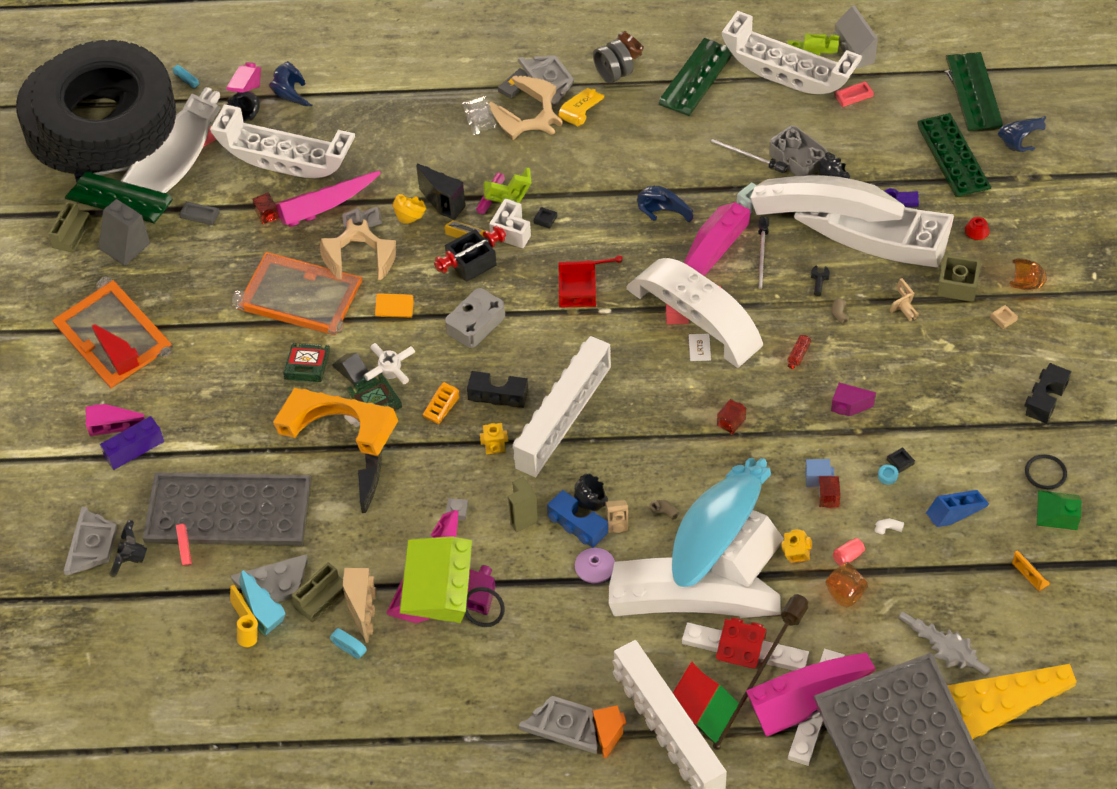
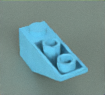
[239,570,286,636]

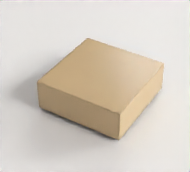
[990,305,1018,329]

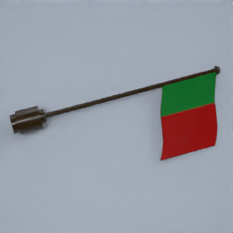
[673,594,808,750]

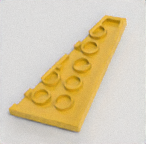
[947,664,1077,739]

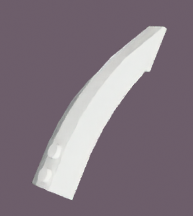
[751,175,905,222]
[794,207,954,267]
[609,558,781,618]

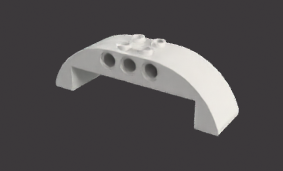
[722,11,862,94]
[210,104,355,178]
[627,258,763,368]

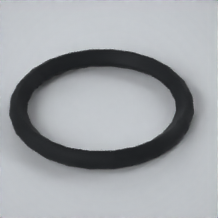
[1025,454,1067,490]
[465,587,505,627]

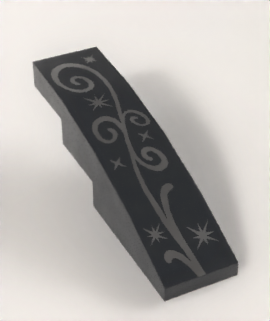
[358,450,382,513]

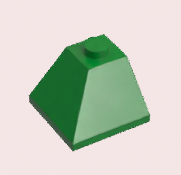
[1036,490,1082,530]

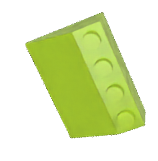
[400,537,472,623]

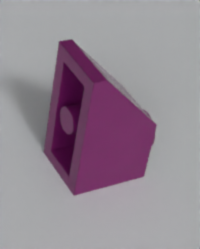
[831,382,876,416]

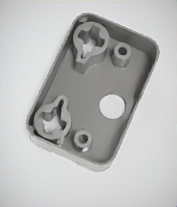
[769,125,828,176]
[445,288,505,348]

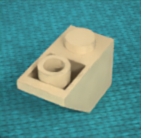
[605,500,628,533]

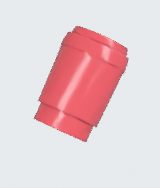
[833,538,865,566]

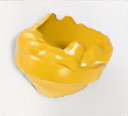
[392,194,426,224]

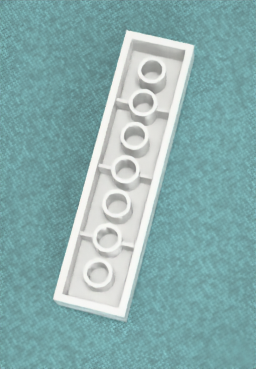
[513,336,611,478]
[612,640,727,789]

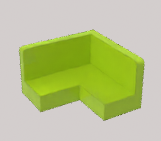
[483,167,532,203]

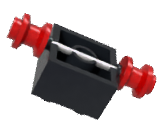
[434,225,506,282]

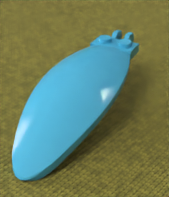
[672,458,771,587]

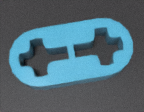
[330,628,367,659]

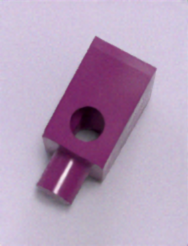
[467,565,495,616]

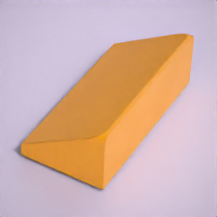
[375,294,414,318]

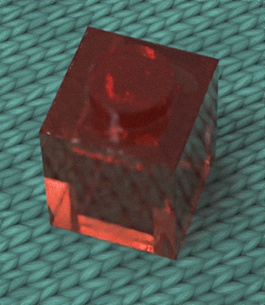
[252,192,279,224]
[717,399,747,434]
[818,476,841,508]

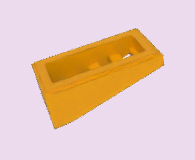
[423,382,460,424]

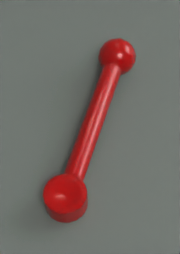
[587,255,623,264]

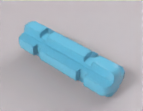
[172,65,199,88]

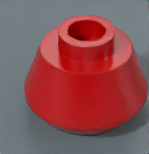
[965,217,990,240]

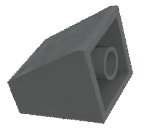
[99,199,150,266]

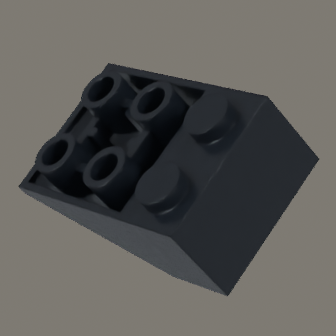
[416,163,466,220]

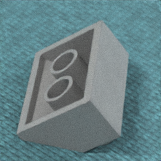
[833,5,878,69]

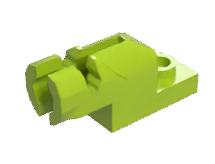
[787,33,840,56]

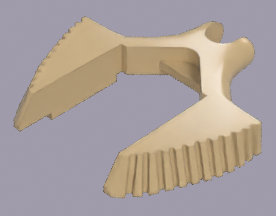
[489,76,563,140]
[320,219,396,280]

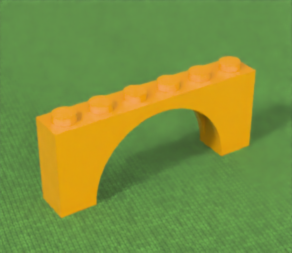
[273,388,398,456]

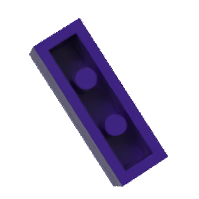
[100,416,164,470]

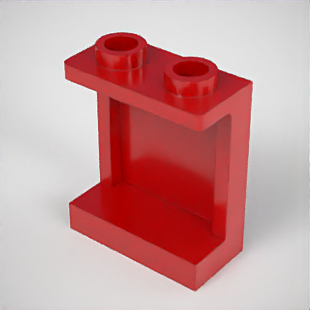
[558,261,596,308]

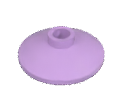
[575,548,615,583]

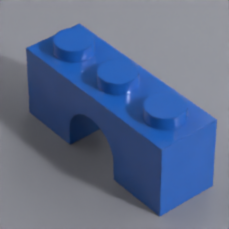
[547,490,608,548]

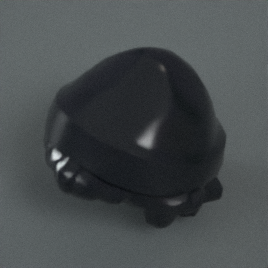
[227,91,260,123]
[819,152,850,179]
[574,473,608,511]

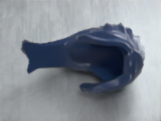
[269,61,313,106]
[998,116,1046,152]
[637,185,693,222]

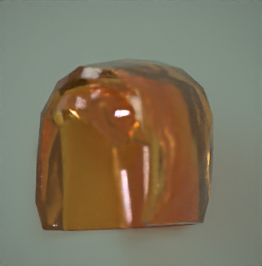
[1010,258,1047,291]
[826,562,868,608]

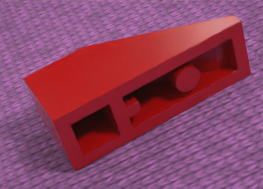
[92,324,140,376]

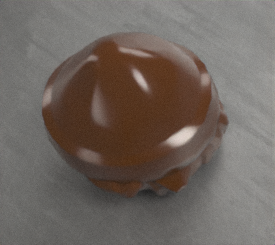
[616,31,644,60]

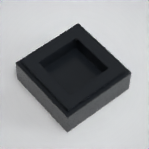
[533,207,557,229]
[887,447,915,473]

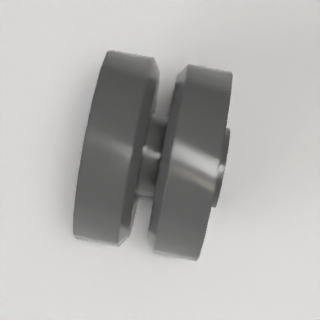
[593,39,633,84]

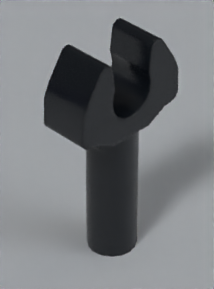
[811,265,830,296]

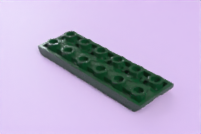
[659,38,733,116]
[946,52,1003,131]
[917,113,991,197]
[65,172,173,224]

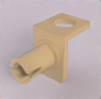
[890,278,919,321]

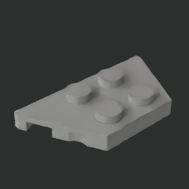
[518,55,574,108]
[64,506,118,575]
[231,554,308,603]
[519,696,597,754]

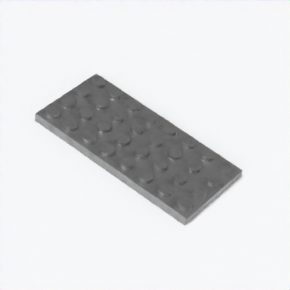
[143,473,311,546]

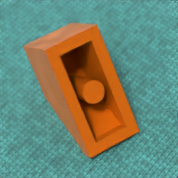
[593,705,626,758]

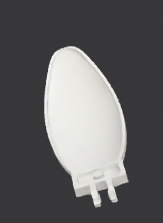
[121,87,221,193]

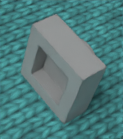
[446,498,468,521]

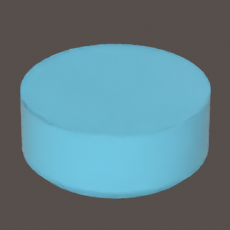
[878,464,898,485]

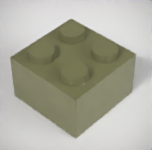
[937,254,981,302]

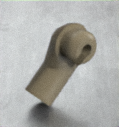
[832,298,849,325]
[649,500,679,520]

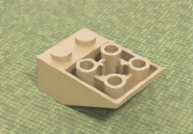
[343,568,376,643]

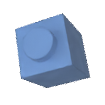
[805,459,834,487]

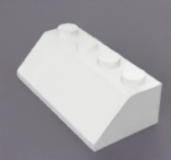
[712,510,784,587]

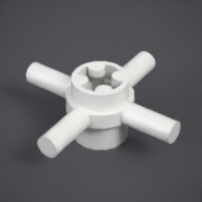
[364,343,415,384]

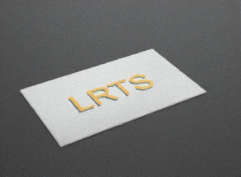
[689,334,711,361]

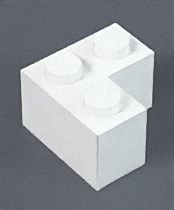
[489,199,531,248]

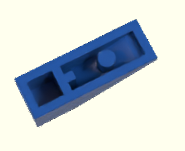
[926,490,989,527]

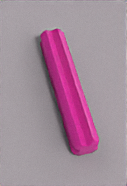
[476,172,505,215]

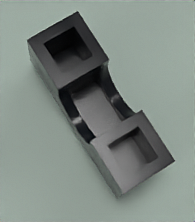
[1024,363,1072,424]
[467,371,529,408]

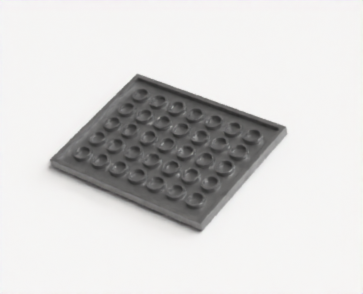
[813,653,996,789]

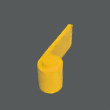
[559,88,605,127]
[230,585,258,647]

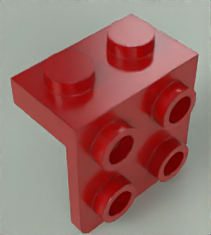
[716,617,767,669]

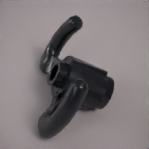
[109,519,147,577]

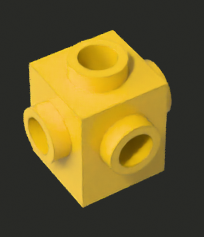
[480,423,508,454]
[782,529,812,563]

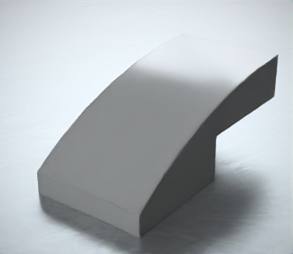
[342,206,382,229]

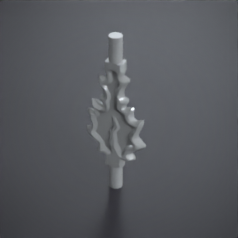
[898,611,990,675]

